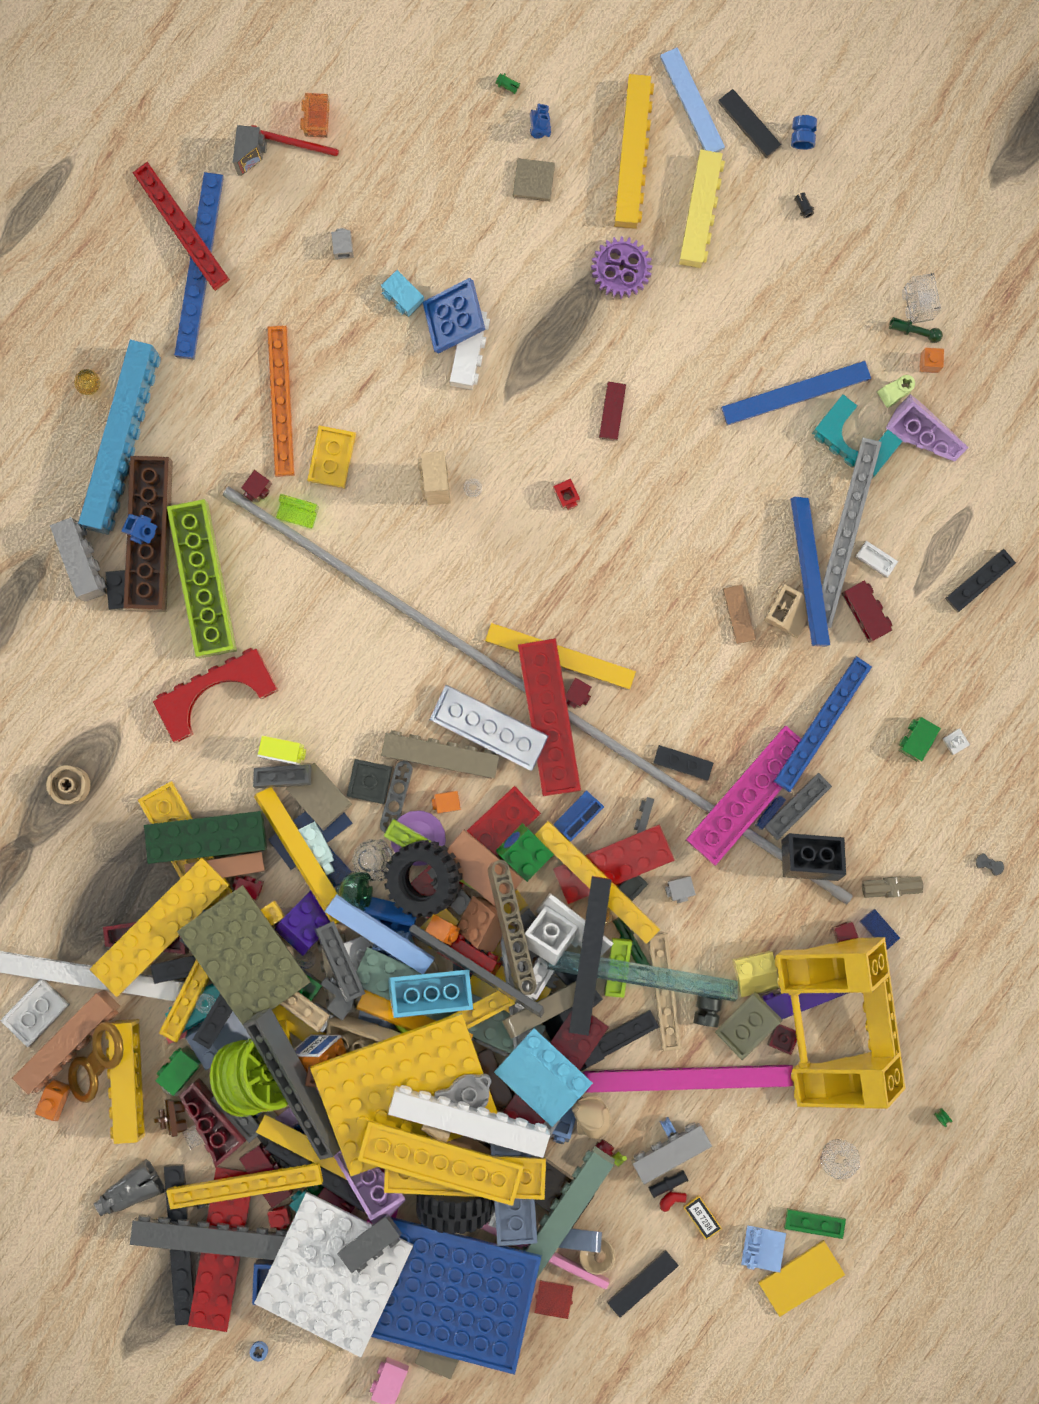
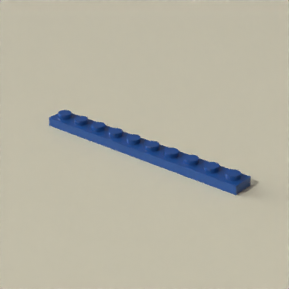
[174,172,224,360]

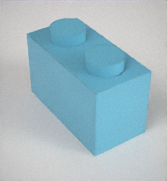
[381,270,424,317]

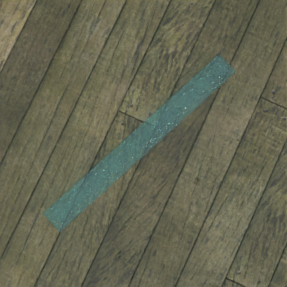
[547,951,738,1002]

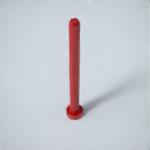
[251,125,339,156]

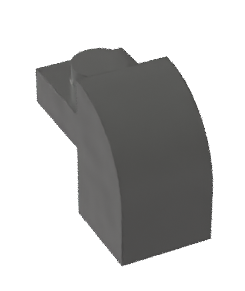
[321,976,355,1020]

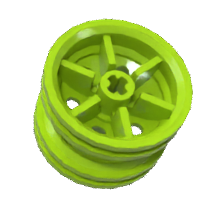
[210,1038,288,1117]

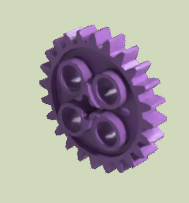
[591,236,652,299]

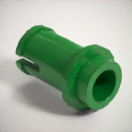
[495,73,521,94]

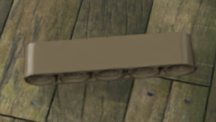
[502,981,576,1039]

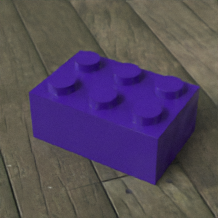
[274,890,330,956]

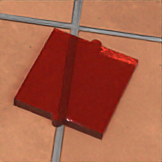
[534,1280,574,1319]

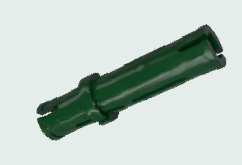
[612,917,651,972]

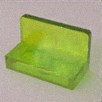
[276,494,319,529]

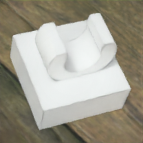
[942,729,970,755]

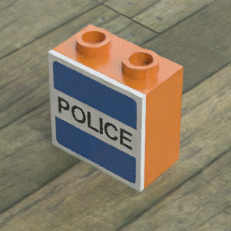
[294,1035,347,1072]

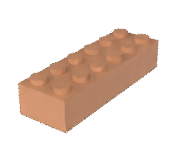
[12,990,121,1095]

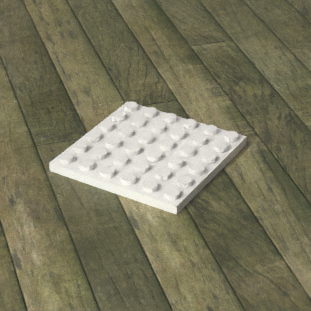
[254,1192,413,1357]

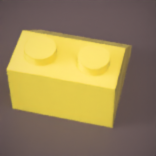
[732,951,779,997]

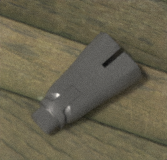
[94,1159,165,1216]

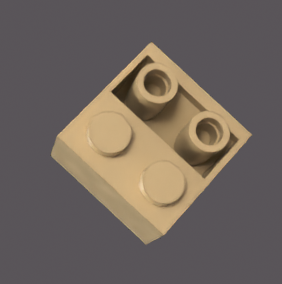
[764,584,808,638]

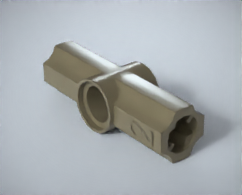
[862,876,923,898]

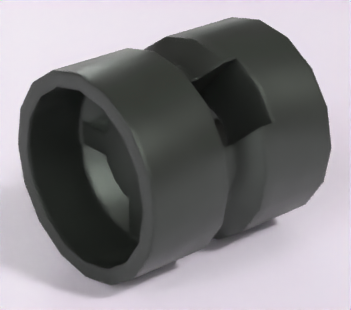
[693,995,723,1027]

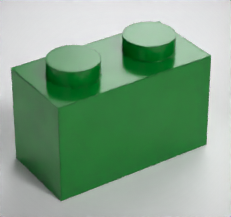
[898,717,941,762]

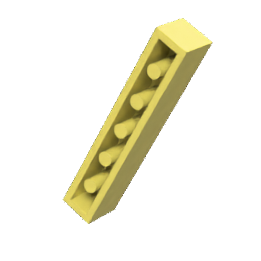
[679,149,725,268]

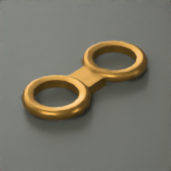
[68,1022,124,1103]

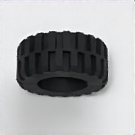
[384,840,463,918]
[416,1194,492,1234]

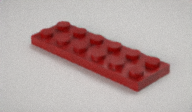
[553,824,675,904]

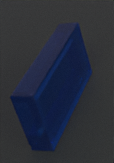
[755,796,786,830]
[860,909,900,950]

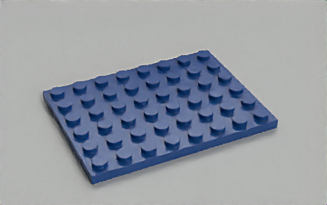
[371,1217,542,1375]

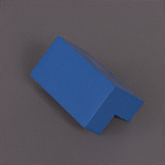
[553,790,604,842]

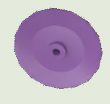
[391,810,446,866]

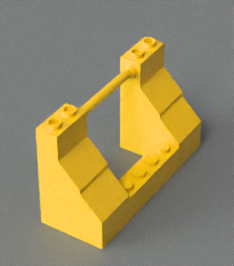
[775,937,906,1109]

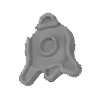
[434,1074,491,1108]

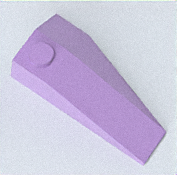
[886,394,968,461]
[334,1150,405,1225]

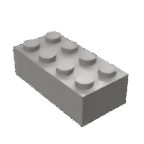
[50,517,107,602]

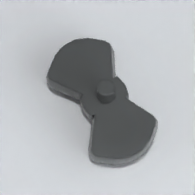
[975,853,1004,876]

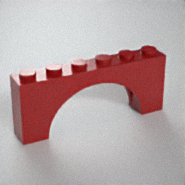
[153,648,279,743]

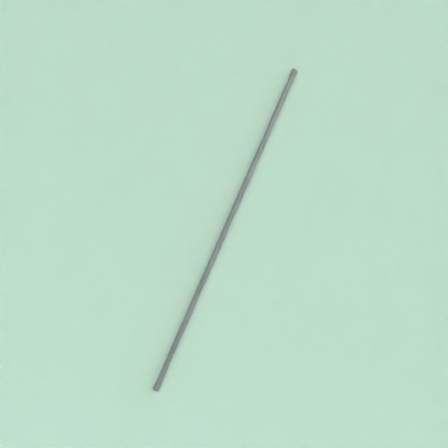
[223,486,853,905]

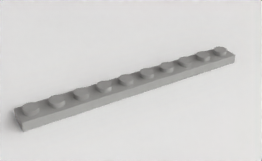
[822,437,882,628]

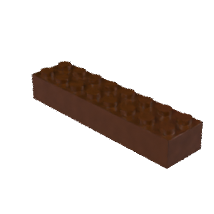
[124,456,173,612]

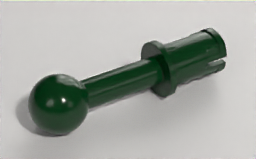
[889,317,943,343]

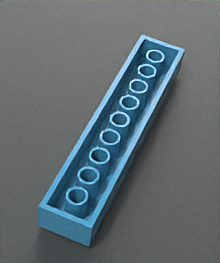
[78,339,161,535]

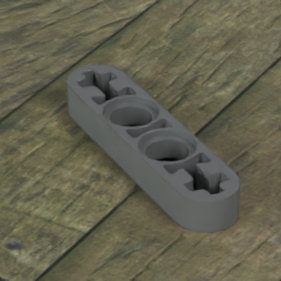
[380,761,413,833]

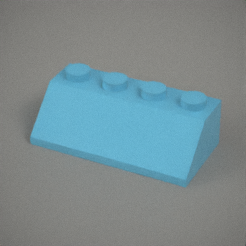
[388,970,473,1018]

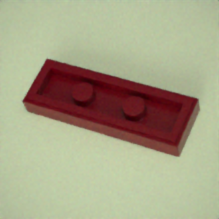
[599,381,626,441]

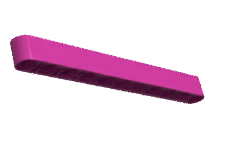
[582,1065,794,1093]

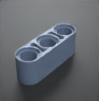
[558,1228,602,1253]

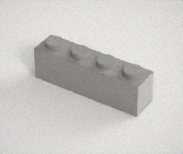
[631,1122,712,1184]

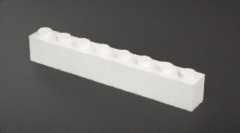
[388,1085,550,1158]

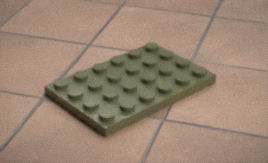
[177,885,311,1028]

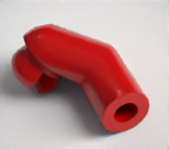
[659,1192,687,1212]

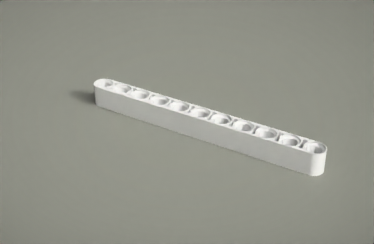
[0,951,185,1001]

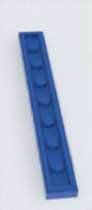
[721,361,871,426]
[791,496,830,647]
[773,656,872,792]

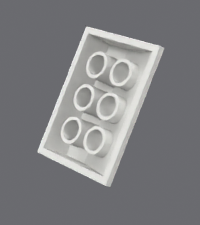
[536,893,614,957]

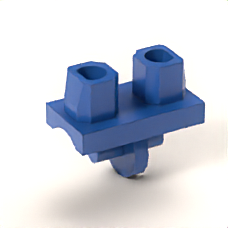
[530,103,551,139]

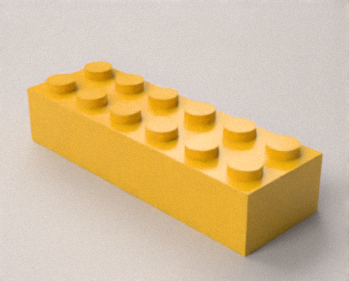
[105,1019,145,1144]

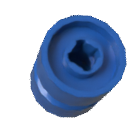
[791,115,817,150]

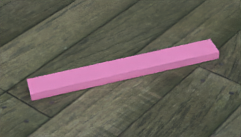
[481,1222,609,1289]

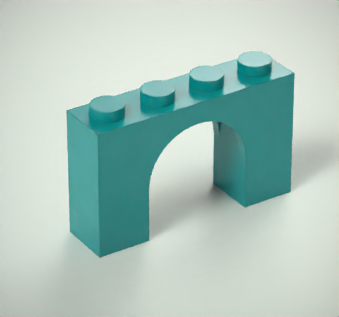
[812,394,903,479]

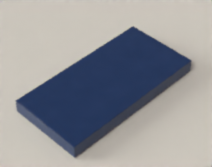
[268,811,353,870]

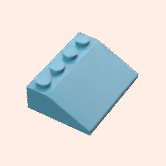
[494,1028,593,1127]

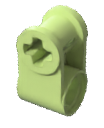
[877,375,915,408]

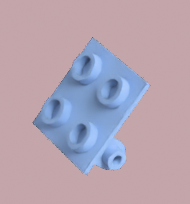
[741,1225,786,1272]

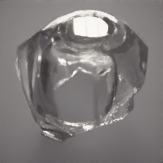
[352,839,394,882]

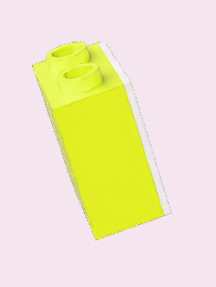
[257,736,306,765]

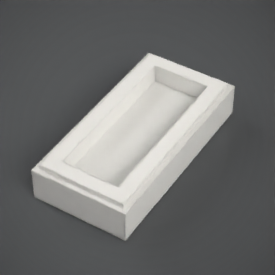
[855,541,898,578]

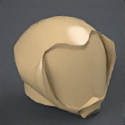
[572,1095,611,1140]

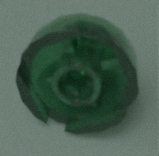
[337,872,373,911]

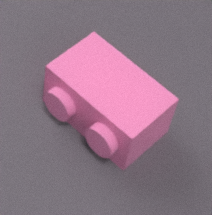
[369,1357,409,1404]

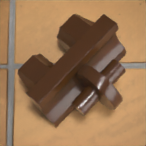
[154,1099,187,1137]

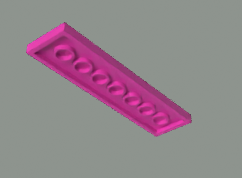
[685,725,801,866]

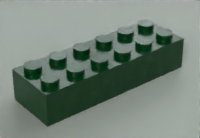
[144,811,267,864]

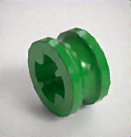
[934,1108,953,1128]

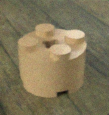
[46,766,90,805]

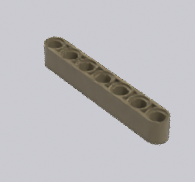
[488,860,537,995]

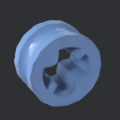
[659,1117,676,1137]
[250,1341,268,1362]

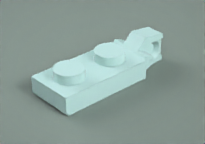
[299,821,334,875]

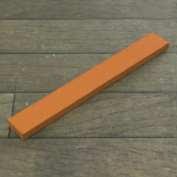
[267,325,295,477]

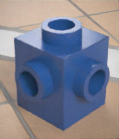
[121,514,157,544]

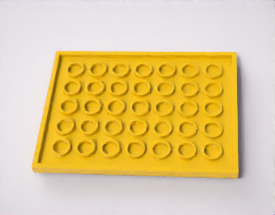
[310,1012,497,1176]

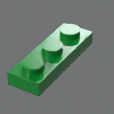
[784,1208,846,1239]

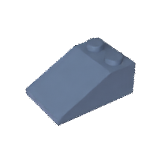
[185,1012,251,1070]

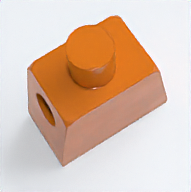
[35,1079,71,1121]

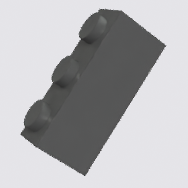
[337,1214,402,1274]

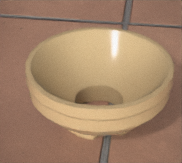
[579,1238,615,1275]

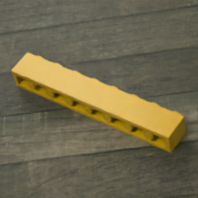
[614,74,654,229]

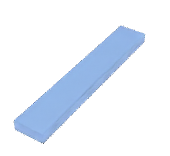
[660,47,725,152]
[325,894,434,974]

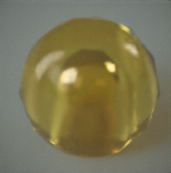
[74,369,101,396]

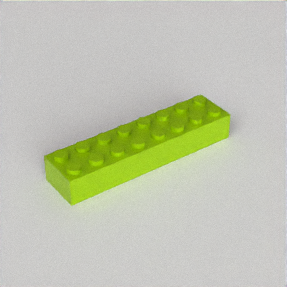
[167,499,237,659]

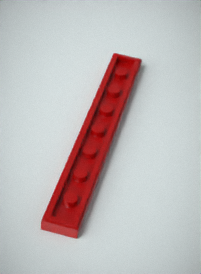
[132,162,230,291]

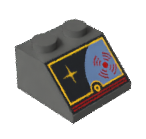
[233,125,267,176]

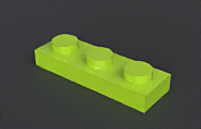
[604,938,632,998]

